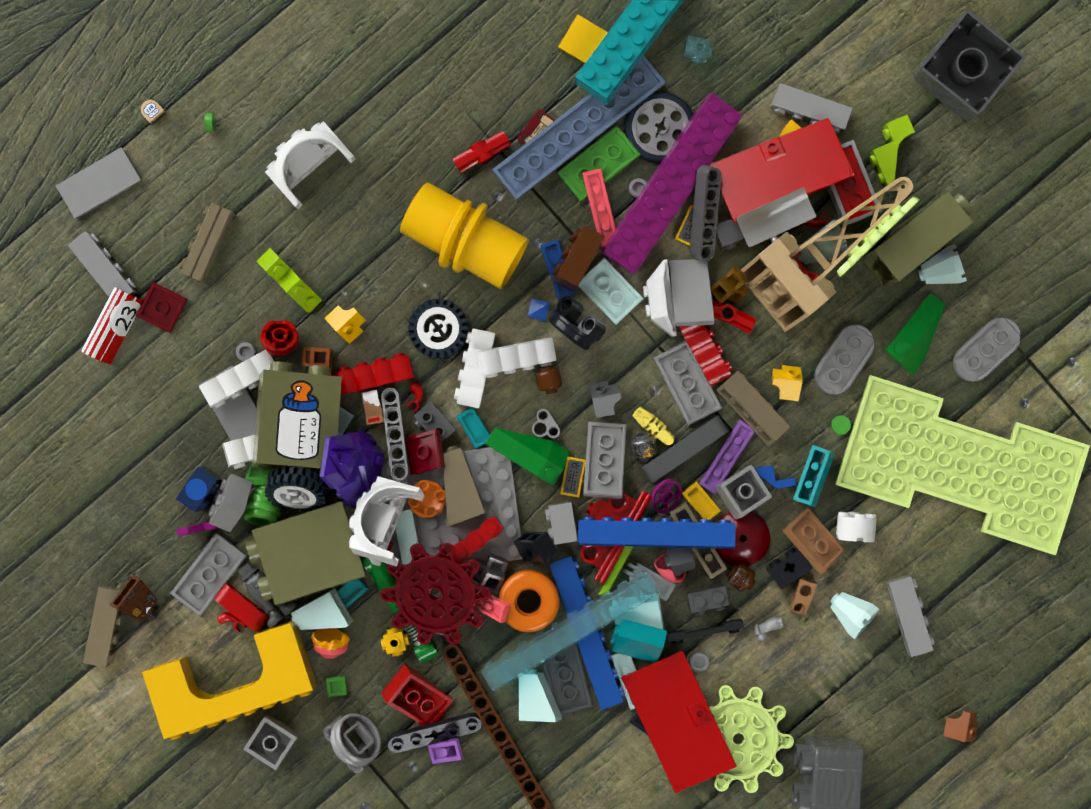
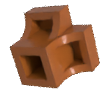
[302,347,333,368]
[943,711,978,742]

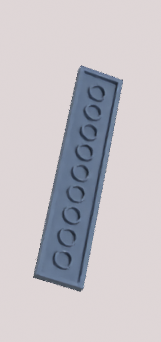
[492,56,666,200]

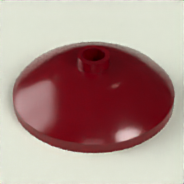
[715,511,770,566]

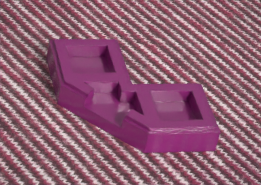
[176,521,218,536]

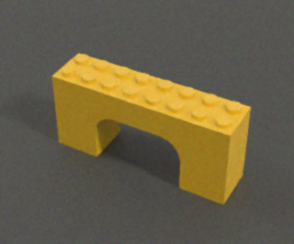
[142,621,317,740]

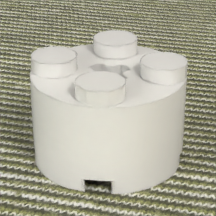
[836,512,876,542]

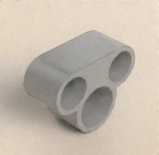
[532,409,560,438]

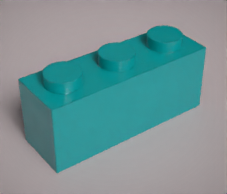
[793,445,835,507]

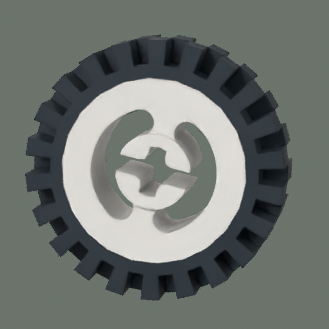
[408,298,468,358]
[265,466,328,513]

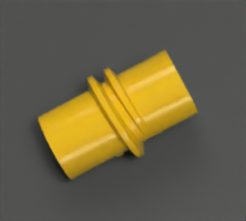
[400,182,529,289]

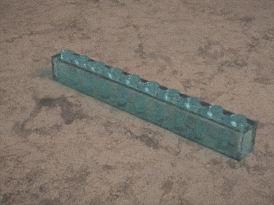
[481,570,661,692]

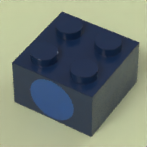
[176,466,224,512]

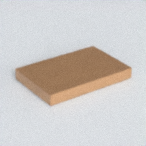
[782,507,845,575]

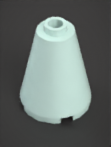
[797,219,849,265]

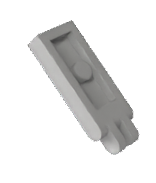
[623,562,676,601]

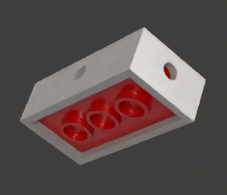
[826,140,882,227]

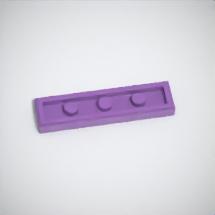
[699,419,754,494]

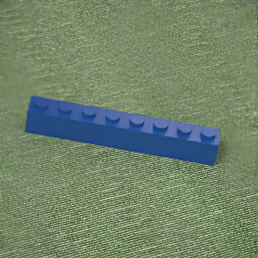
[578,517,736,549]
[549,555,625,710]

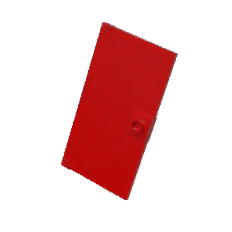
[710,118,855,223]
[621,650,737,793]

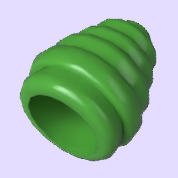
[243,485,281,527]

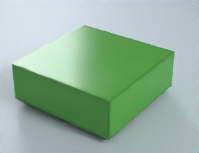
[326,675,348,697]

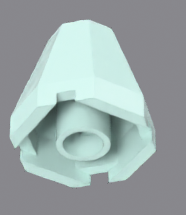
[918,244,967,284]
[830,592,879,639]

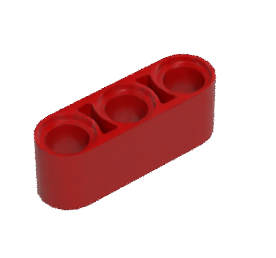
[214,583,270,632]

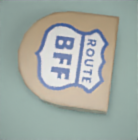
[141,100,165,124]

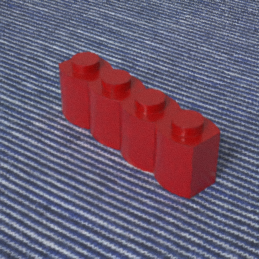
[678,325,733,386]
[334,353,415,396]
[453,516,504,563]

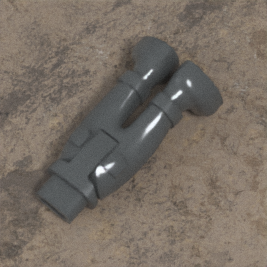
[238,562,298,629]

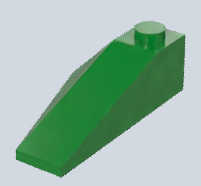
[882,292,945,375]
[485,427,569,486]

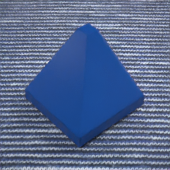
[527,298,550,322]

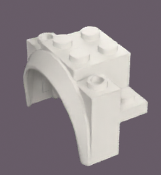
[265,121,356,209]
[349,476,425,566]

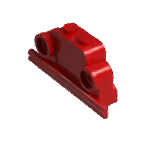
[577,490,652,584]

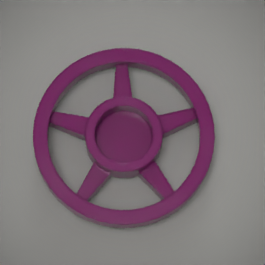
[651,479,682,514]

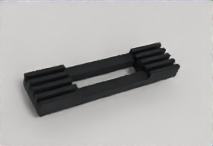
[666,619,744,644]

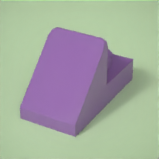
[428,738,464,764]

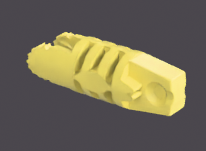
[632,406,675,446]

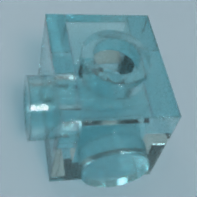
[683,36,713,64]

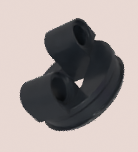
[549,296,606,350]

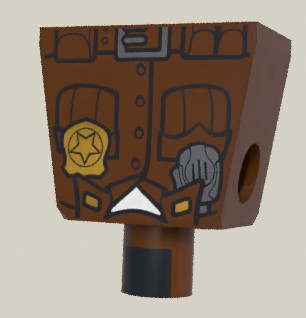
[109,576,158,622]

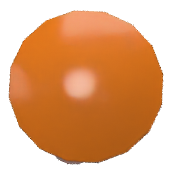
[408,480,446,518]

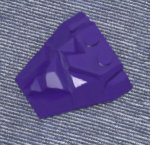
[320,430,384,509]

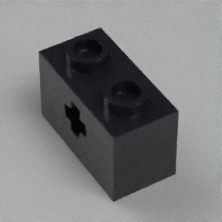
[513,531,558,563]
[766,547,813,590]

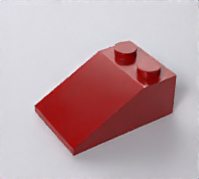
[381,663,454,725]

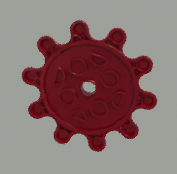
[380,543,491,645]

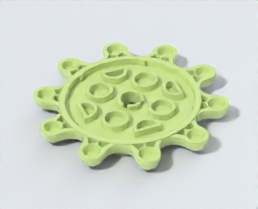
[837,196,920,277]
[709,685,794,793]

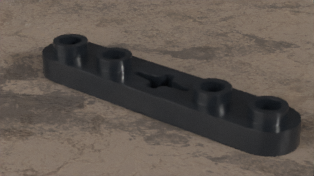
[388,713,482,753]

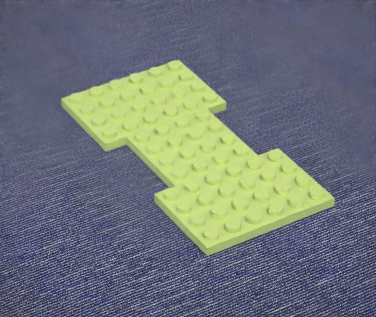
[835,375,1090,555]

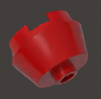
[260,320,299,357]

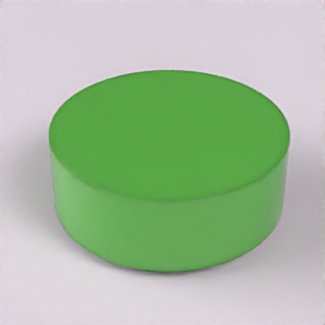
[204,113,215,132]
[831,415,851,435]

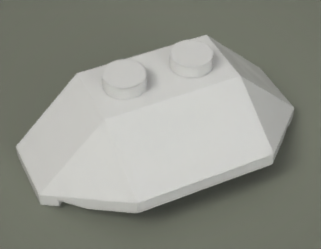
[643,259,677,337]

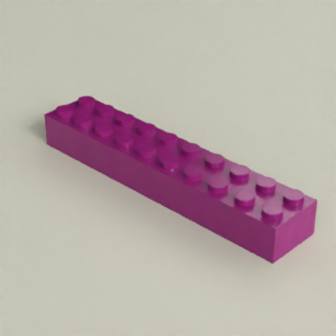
[600,93,743,274]

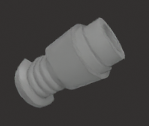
[754,617,784,641]

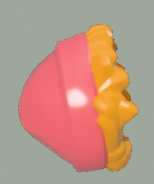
[311,628,350,659]

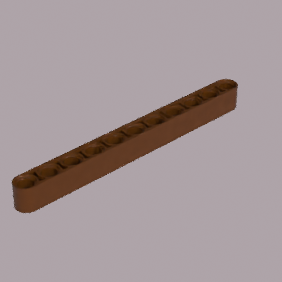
[443,643,554,809]

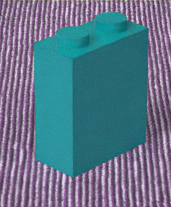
[610,619,667,663]

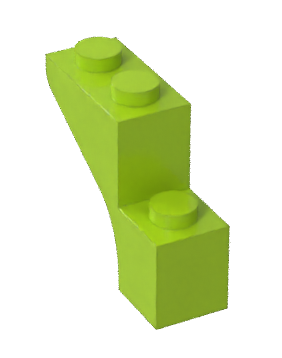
[869,114,915,188]
[257,248,322,313]

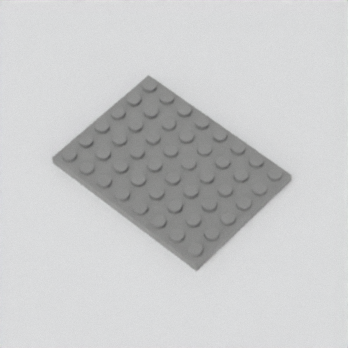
[372,447,522,580]

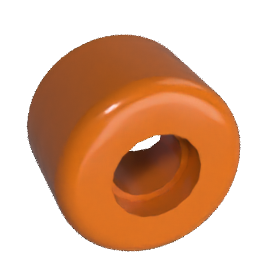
[499,569,560,632]

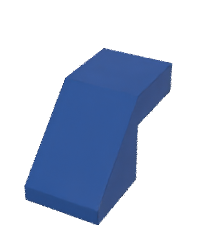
[754,466,796,488]

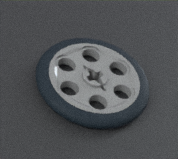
[624,92,694,163]

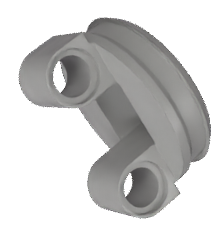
[323,713,381,773]

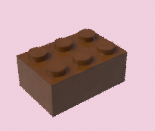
[552,225,605,291]

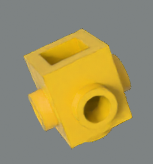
[381,628,410,657]

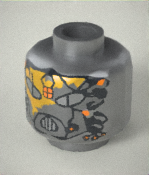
[631,432,658,462]

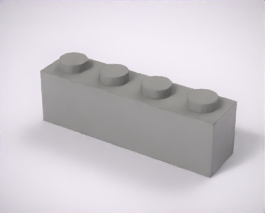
[770,83,852,134]
[68,231,138,297]
[886,575,934,657]

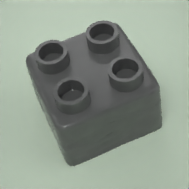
[913,11,1025,121]
[791,736,863,809]

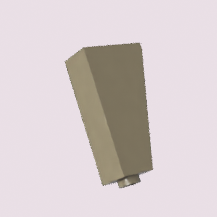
[443,445,485,526]

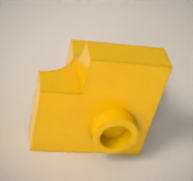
[324,305,366,344]
[772,365,803,401]

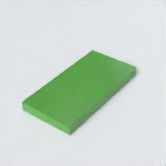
[557,125,641,203]

